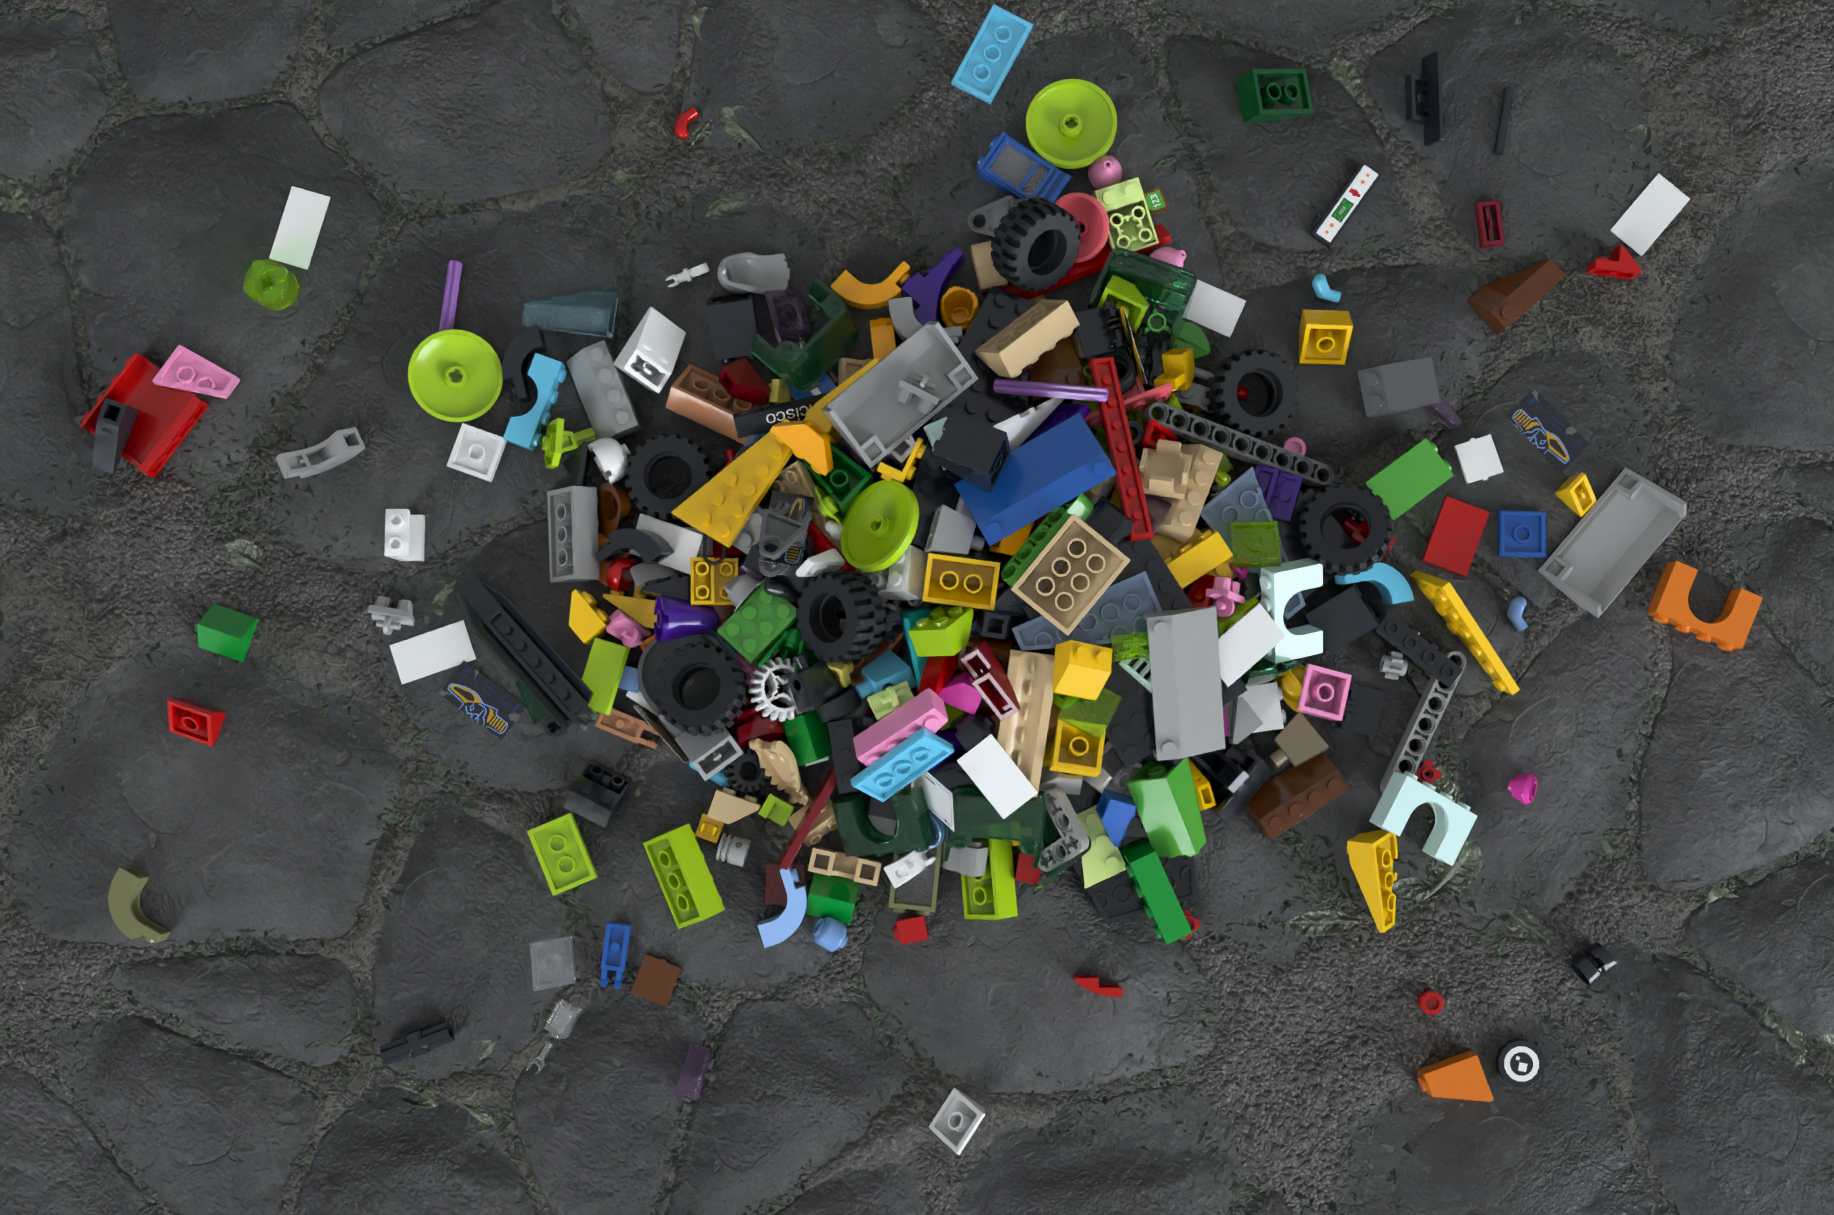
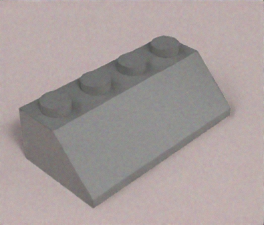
[566,340,642,440]
[547,486,600,583]

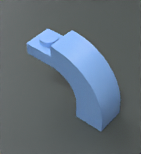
[758,865,808,948]

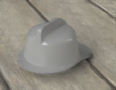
[725,574,767,612]

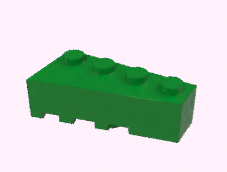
[795,443,874,520]
[1120,837,1192,945]

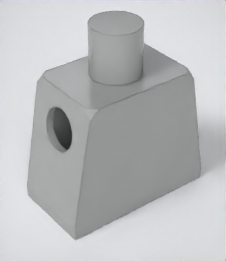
[924,505,985,557]

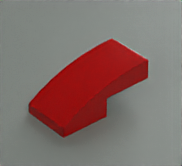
[1073,974,1122,998]

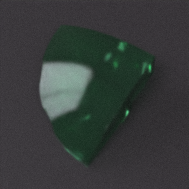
[1240,657,1305,687]

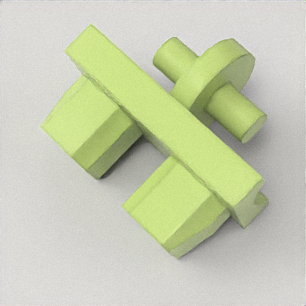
[867,681,914,720]

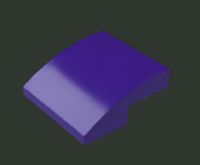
[1254,464,1304,523]

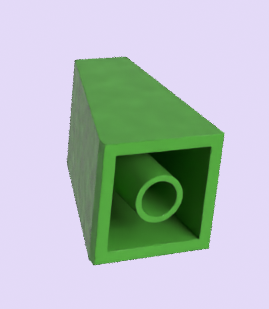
[1359,438,1454,521]
[1126,757,1206,858]

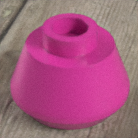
[1508,773,1538,804]

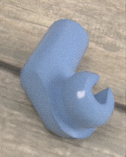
[1507,596,1528,632]

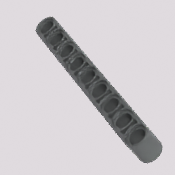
[1140,402,1334,487]

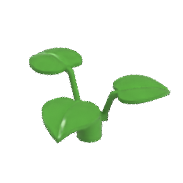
[1121,264,1210,359]

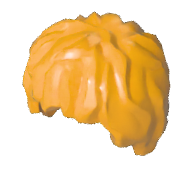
[940,286,980,331]

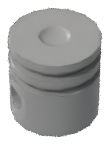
[716,833,751,867]

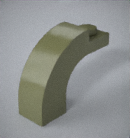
[108,865,171,943]

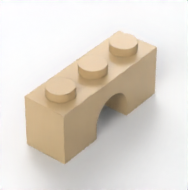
[808,846,882,886]

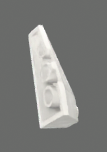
[993,398,1064,451]

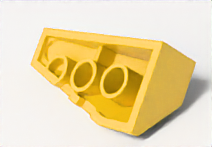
[1347,830,1398,933]

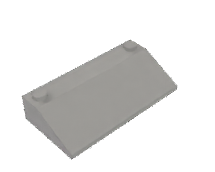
[821,321,979,468]
[1538,467,1687,618]
[1143,606,1225,761]

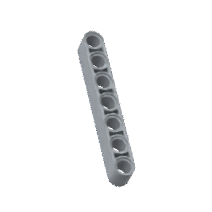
[1380,651,1466,794]

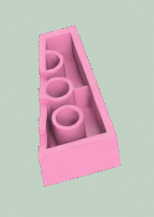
[853,688,948,767]

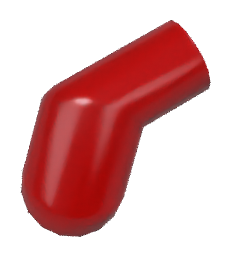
[674,107,699,139]

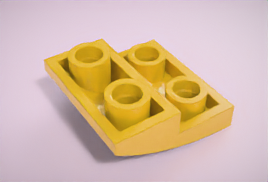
[690,557,738,606]

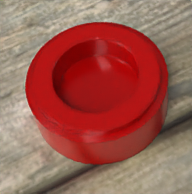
[1418,990,1444,1015]

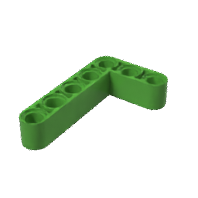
[1001,493,1094,587]

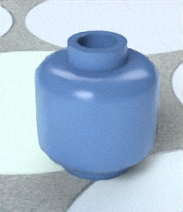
[812,917,848,952]

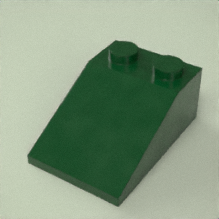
[1236,69,1314,123]

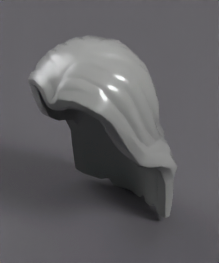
[718,252,790,294]

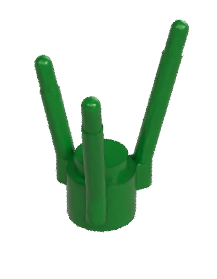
[758,628,807,673]

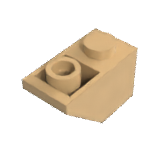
[707,787,762,824]

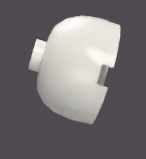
[588,438,631,484]

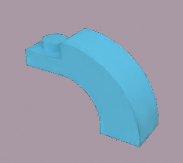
[1334,562,1414,604]

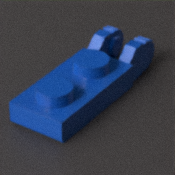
[600,921,632,989]

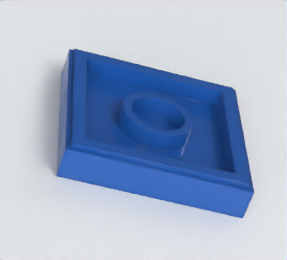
[1497,510,1546,558]

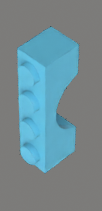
[503,353,567,451]

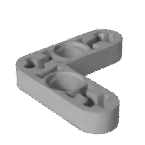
[1037,787,1089,872]

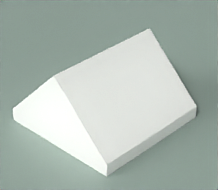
[929,1088,986,1155]

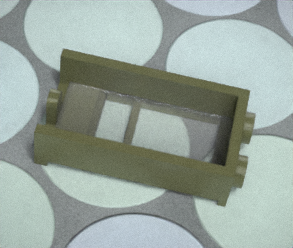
[889,821,942,915]

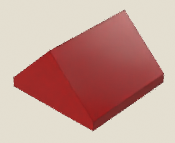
[167,697,226,747]

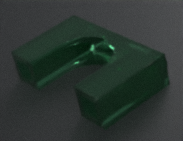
[831,786,937,858]

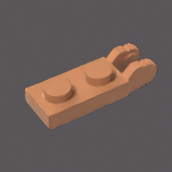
[594,708,659,749]

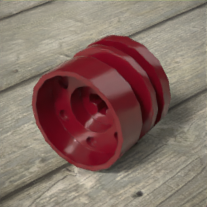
[733,694,786,748]

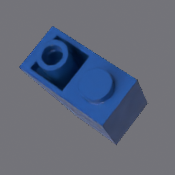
[1095,789,1136,847]

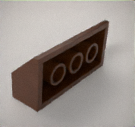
[1246,753,1350,839]

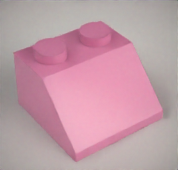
[1297,664,1352,721]

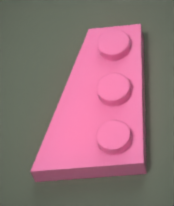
[152,345,240,399]

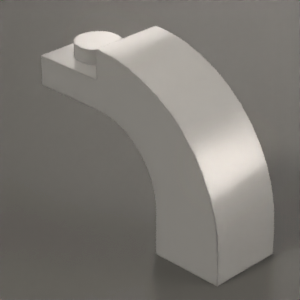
[888,297,963,346]
[276,427,365,479]

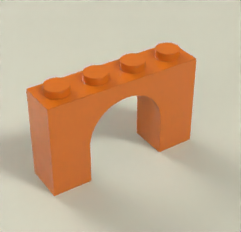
[1647,561,1763,652]

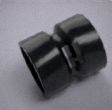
[1569,942,1617,986]

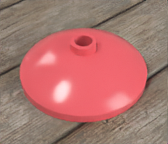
[1054,193,1109,263]

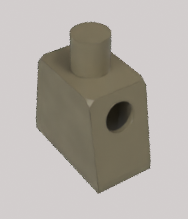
[1269,712,1329,767]

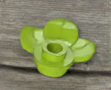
[814,486,844,525]

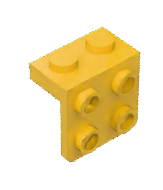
[877,438,926,484]

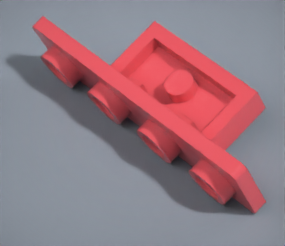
[1084,376,1172,428]

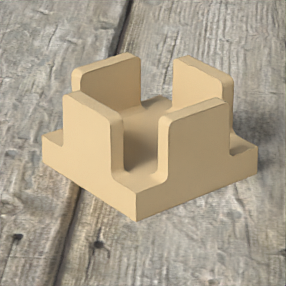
[1139,439,1192,500]

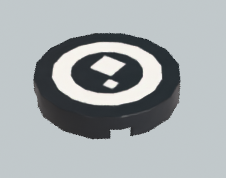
[1496,1039,1545,1087]

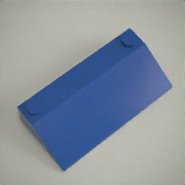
[954,413,1117,547]

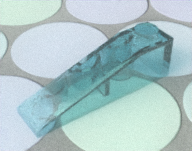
[522,290,619,338]

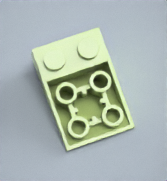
[1092,177,1159,257]

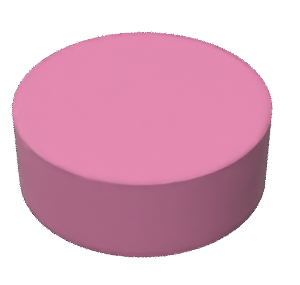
[1282,437,1306,456]

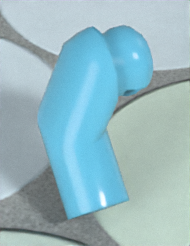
[1312,274,1341,303]

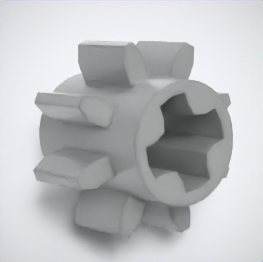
[1379,651,1408,680]

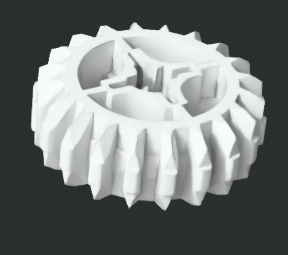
[748,657,802,722]

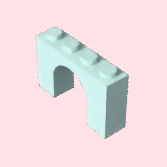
[1260,558,1323,664]
[1369,771,1477,866]

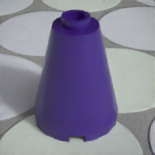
[654,595,720,642]

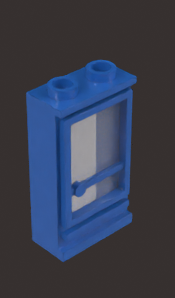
[976,131,1071,203]

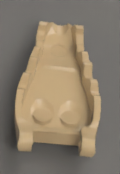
[749,738,811,806]

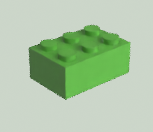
[717,584,799,669]

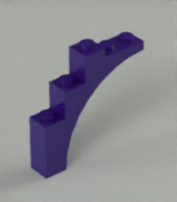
[902,247,965,325]

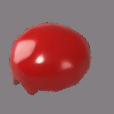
[606,558,637,593]

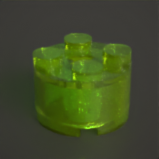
[243,259,300,311]

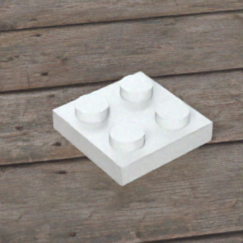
[447,423,507,482]

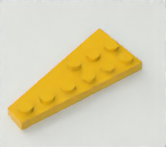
[1409,570,1520,695]

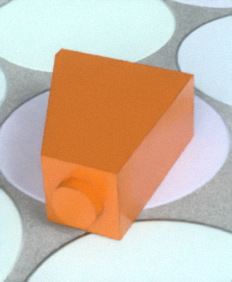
[1417,1051,1494,1102]

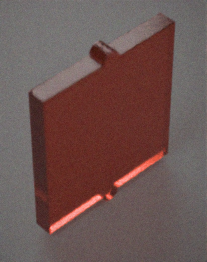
[765,863,805,907]

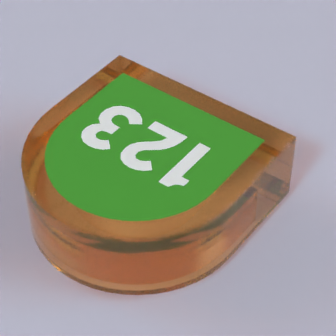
[1144,187,1169,215]

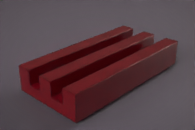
[1474,200,1505,249]

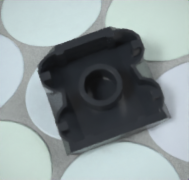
[1084,496,1135,551]

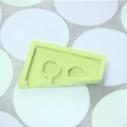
[1077,804,1126,889]

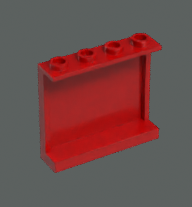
[79,353,210,478]

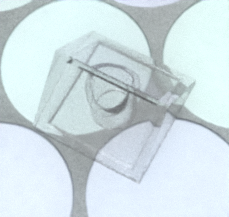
[529,936,576,991]

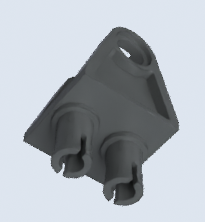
[968,195,1034,237]
[759,500,813,577]

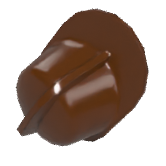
[597,483,631,537]

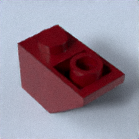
[718,357,772,406]

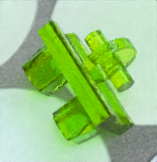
[1111,632,1149,661]

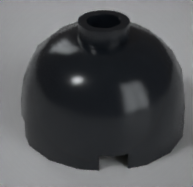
[950,712,996,751]

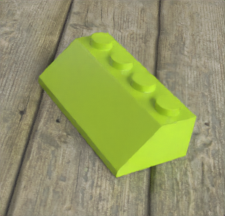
[957,822,1018,920]
[643,824,725,929]

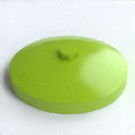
[1026,79,1117,169]
[408,329,503,422]
[840,480,919,572]

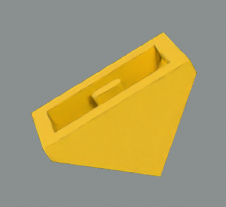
[1555,472,1597,517]

